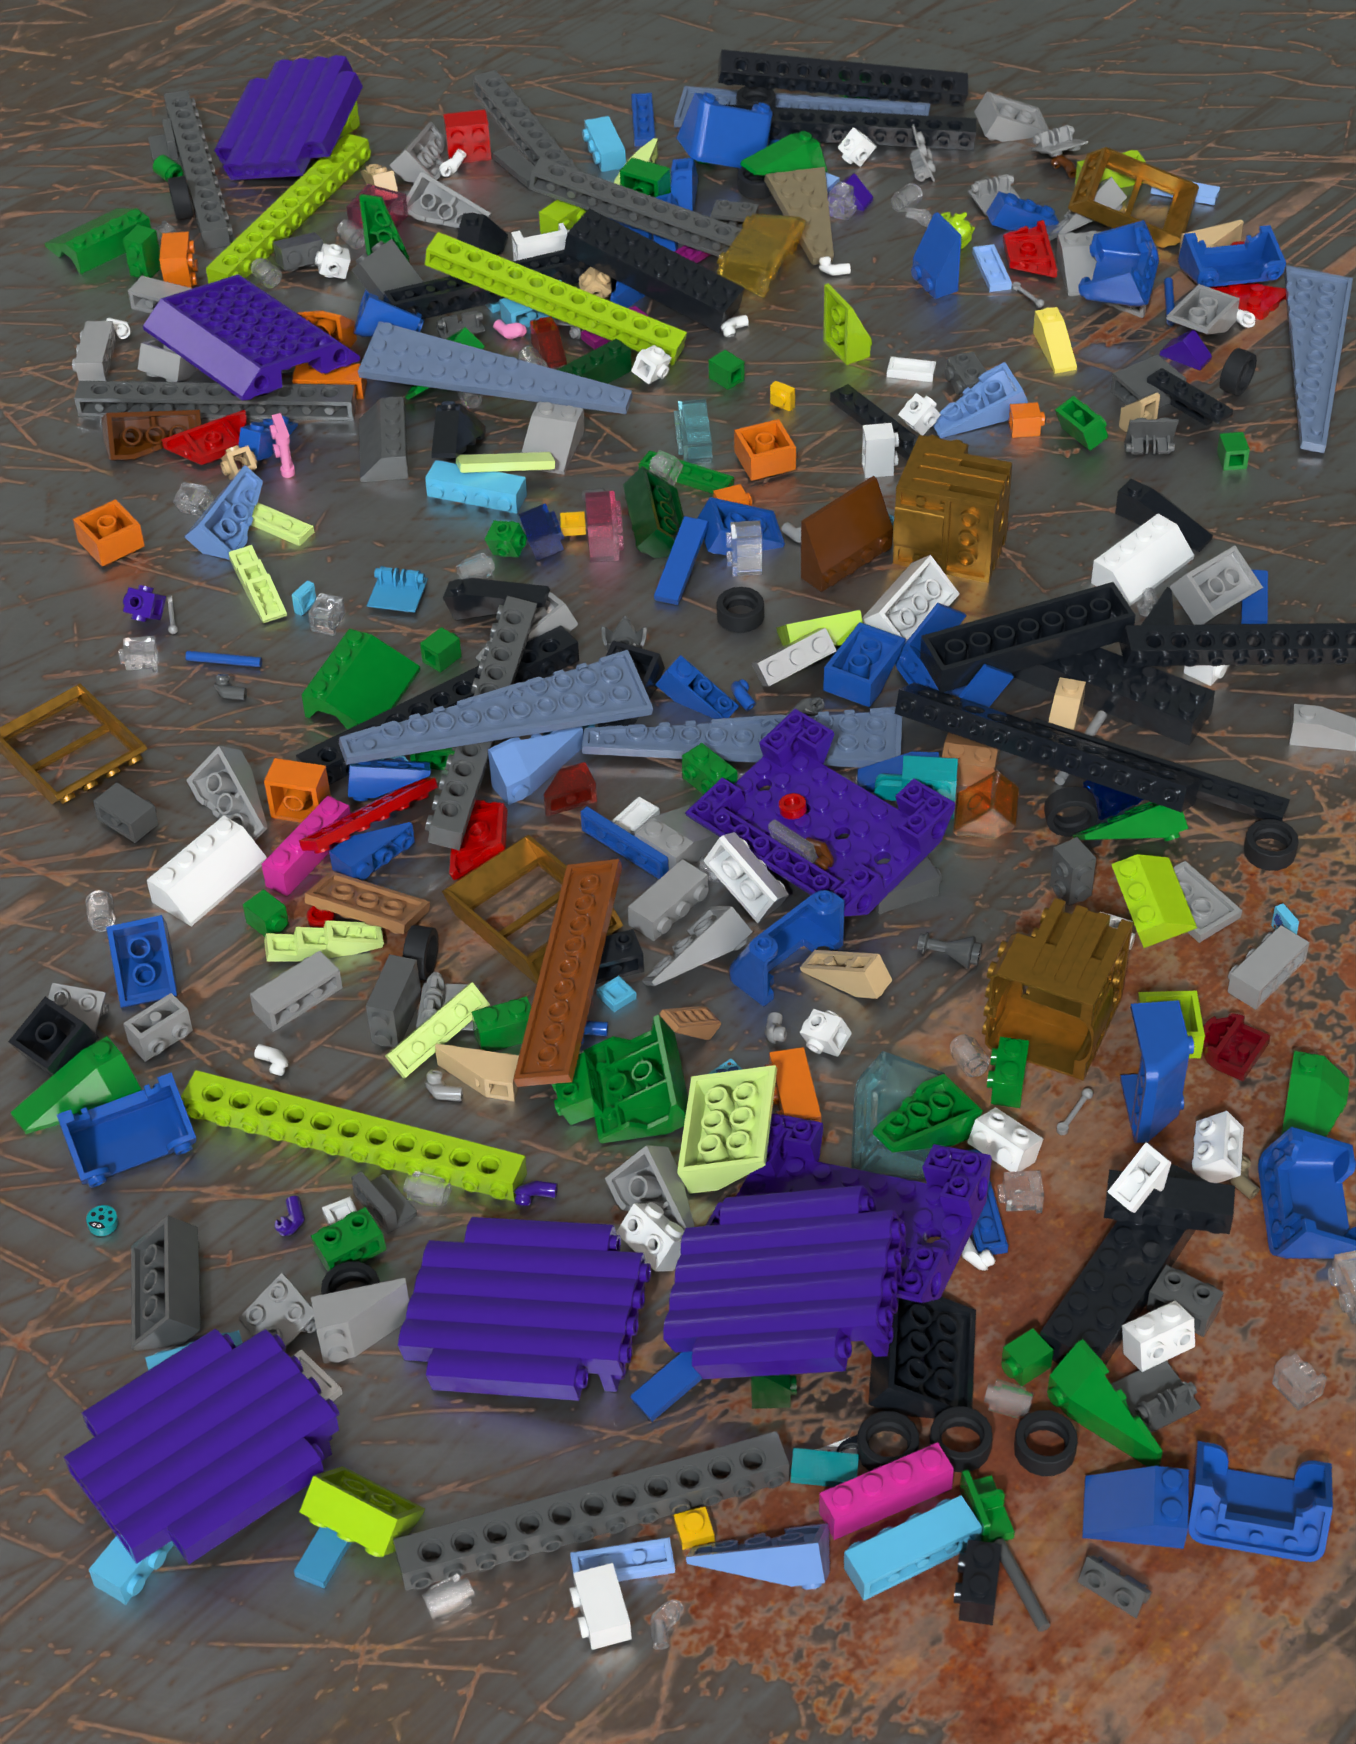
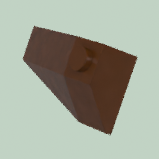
[101,410,201,461]

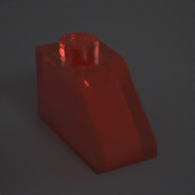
[530,316,567,368]
[543,762,597,816]

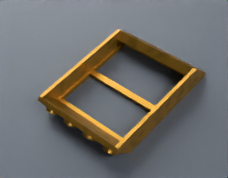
[1068,147,1199,248]
[0,684,147,804]
[442,835,623,984]

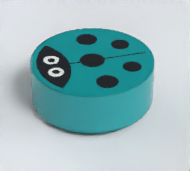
[86,1205,119,1236]

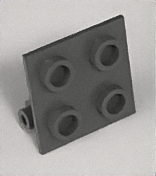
[1124,417,1179,455]
[1111,1361,1201,1433]

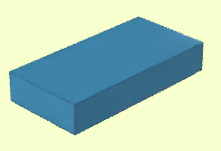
[294,1527,351,1589]

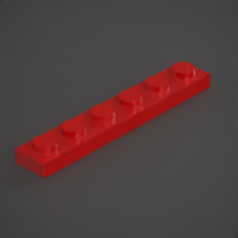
[299,777,438,854]

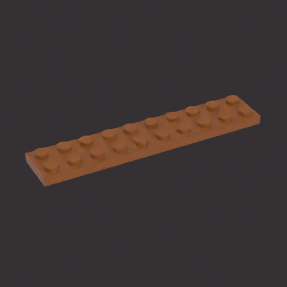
[513,859,623,1087]

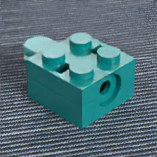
[874,756,958,820]

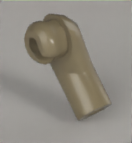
[1229,1155,1260,1200]

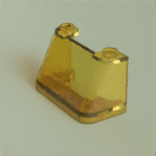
[717,213,807,298]

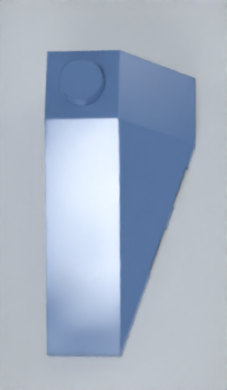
[933,362,1028,438]
[184,465,263,560]
[488,726,583,806]
[686,1523,830,1590]

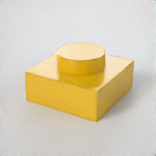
[770,381,795,412]
[560,511,586,536]
[674,1506,715,1550]

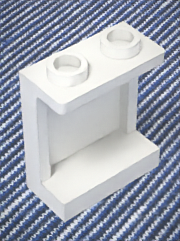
[511,223,569,261]

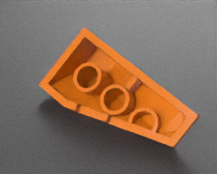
[296,311,357,349]

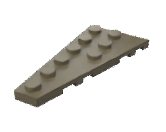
[764,167,834,265]

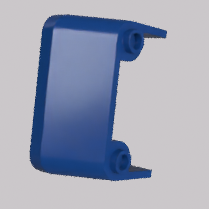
[895,602,1014,707]
[1120,1000,1194,1143]

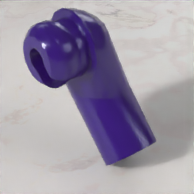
[514,1181,558,1206]
[275,1196,305,1236]

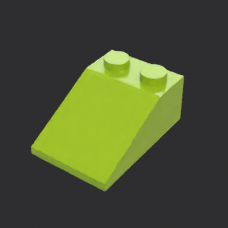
[823,283,872,365]

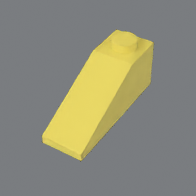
[1033,307,1077,374]

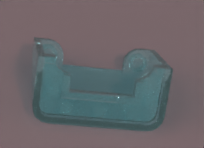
[851,1051,945,1178]

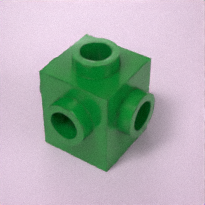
[484,520,527,558]

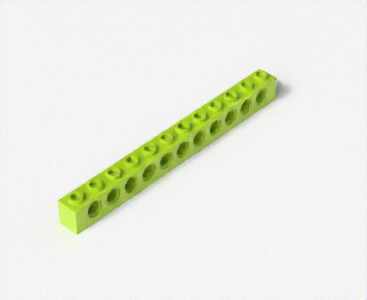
[206,133,371,284]
[425,232,687,366]
[181,1070,527,1202]

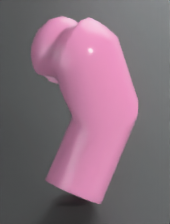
[493,320,527,339]

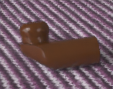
[1050,154,1076,179]
[803,837,834,871]

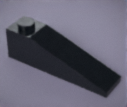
[457,213,508,255]
[432,401,486,458]
[1115,479,1213,552]
[443,578,550,620]
[598,640,665,727]

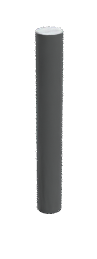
[993,1538,1050,1632]

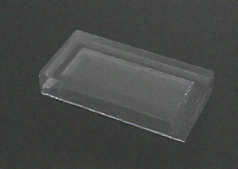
[768,819,817,865]

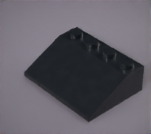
[868,1297,976,1419]

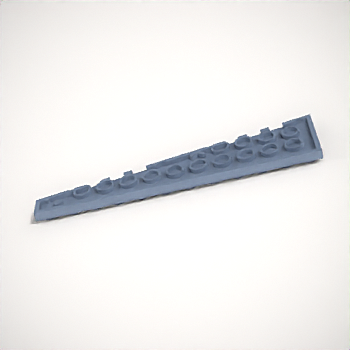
[674,86,930,128]
[1284,265,1353,453]
[358,321,633,414]
[339,650,653,765]
[582,707,902,768]

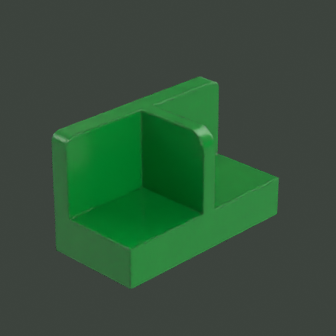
[960,1470,1015,1543]

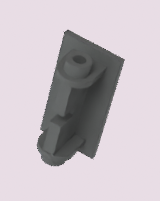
[436,310,485,339]
[1078,1555,1152,1618]

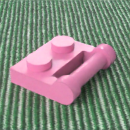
[269,413,295,478]

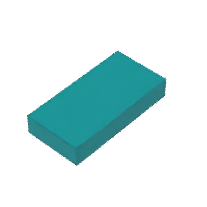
[790,1448,859,1487]

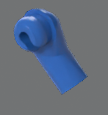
[731,679,756,711]
[581,1021,608,1045]

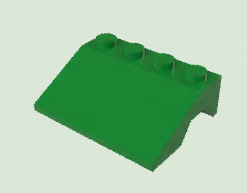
[44,208,151,274]
[301,628,421,729]
[583,1015,688,1143]

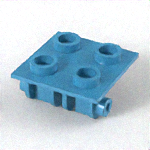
[367,566,428,613]

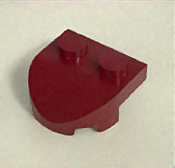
[1202,1013,1271,1081]

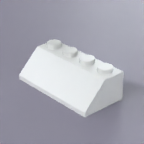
[1091,514,1194,606]
[862,555,960,643]
[147,815,267,927]

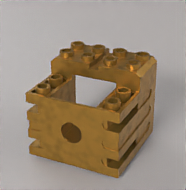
[893,435,1012,583]
[982,898,1133,1081]

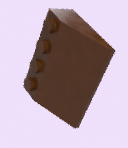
[801,476,893,592]

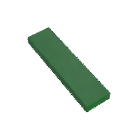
[638,450,734,494]

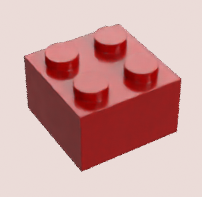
[443,109,491,163]

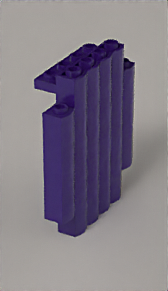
[214,55,363,180]
[663,1185,906,1379]
[398,1217,651,1401]
[64,1328,340,1564]

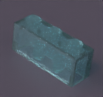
[674,399,712,464]

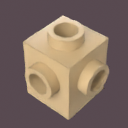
[579,267,612,299]
[220,445,257,480]

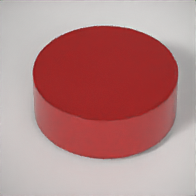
[779,793,807,819]
[307,906,335,928]

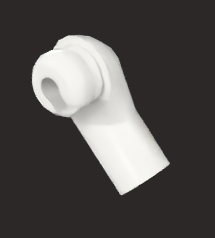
[439,149,466,177]
[819,257,851,276]
[1236,309,1255,328]
[721,315,749,338]
[106,318,131,339]

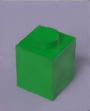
[709,350,745,390]
[1217,432,1250,471]
[420,627,462,673]
[243,889,289,937]
[1001,1328,1054,1387]

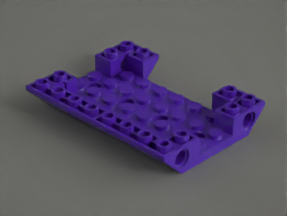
[143,274,360,401]
[685,709,956,916]
[706,1113,992,1303]

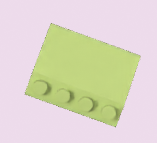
[677,1065,777,1194]

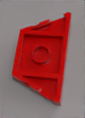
[1003,220,1057,278]
[1209,283,1286,320]
[161,410,247,465]
[449,800,508,880]

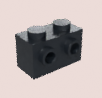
[595,929,644,984]
[953,1539,1002,1625]

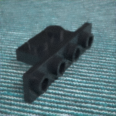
[1147,368,1233,426]

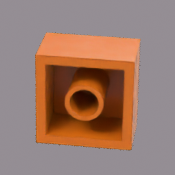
[159,232,199,288]
[734,419,796,481]
[73,499,145,566]
[264,758,331,823]

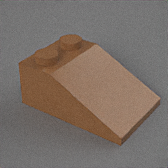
[942,732,1000,790]

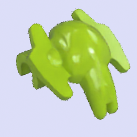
[940,212,975,249]

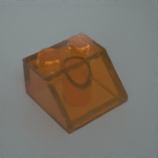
[953,770,1019,839]

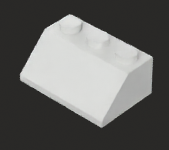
[704,832,789,923]

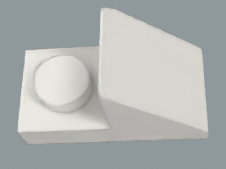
[1108,1142,1171,1213]

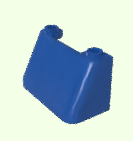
[677,92,773,168]
[1078,220,1159,307]
[1178,225,1286,287]
[354,290,424,337]
[729,890,844,1007]
[56,1072,197,1188]
[1258,1127,1356,1259]
[1188,1441,1333,1562]

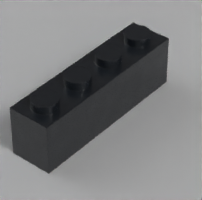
[1104,1169,1235,1234]

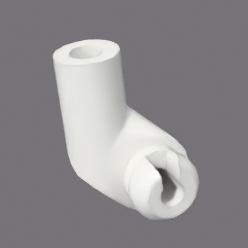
[255,1044,289,1076]
[961,1237,996,1271]

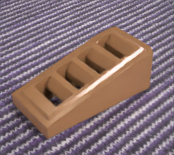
[659,1006,721,1040]

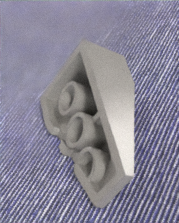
[389,121,445,182]
[400,171,492,228]
[1048,177,1127,241]
[476,592,579,663]
[1289,704,1356,751]
[187,746,268,841]
[642,906,752,986]
[605,1145,695,1231]

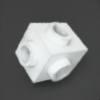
[837,127,877,167]
[315,244,351,279]
[631,345,672,384]
[898,393,941,435]
[800,1009,852,1057]

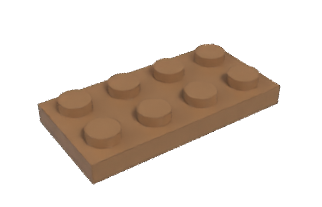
[305,871,430,934]

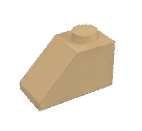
[1119,393,1160,433]

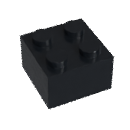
[8,996,99,1076]

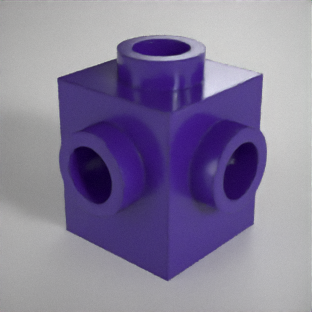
[123,584,166,622]

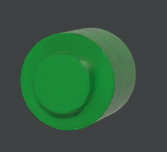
[153,155,184,182]

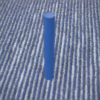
[1164,277,1175,325]
[186,651,262,667]

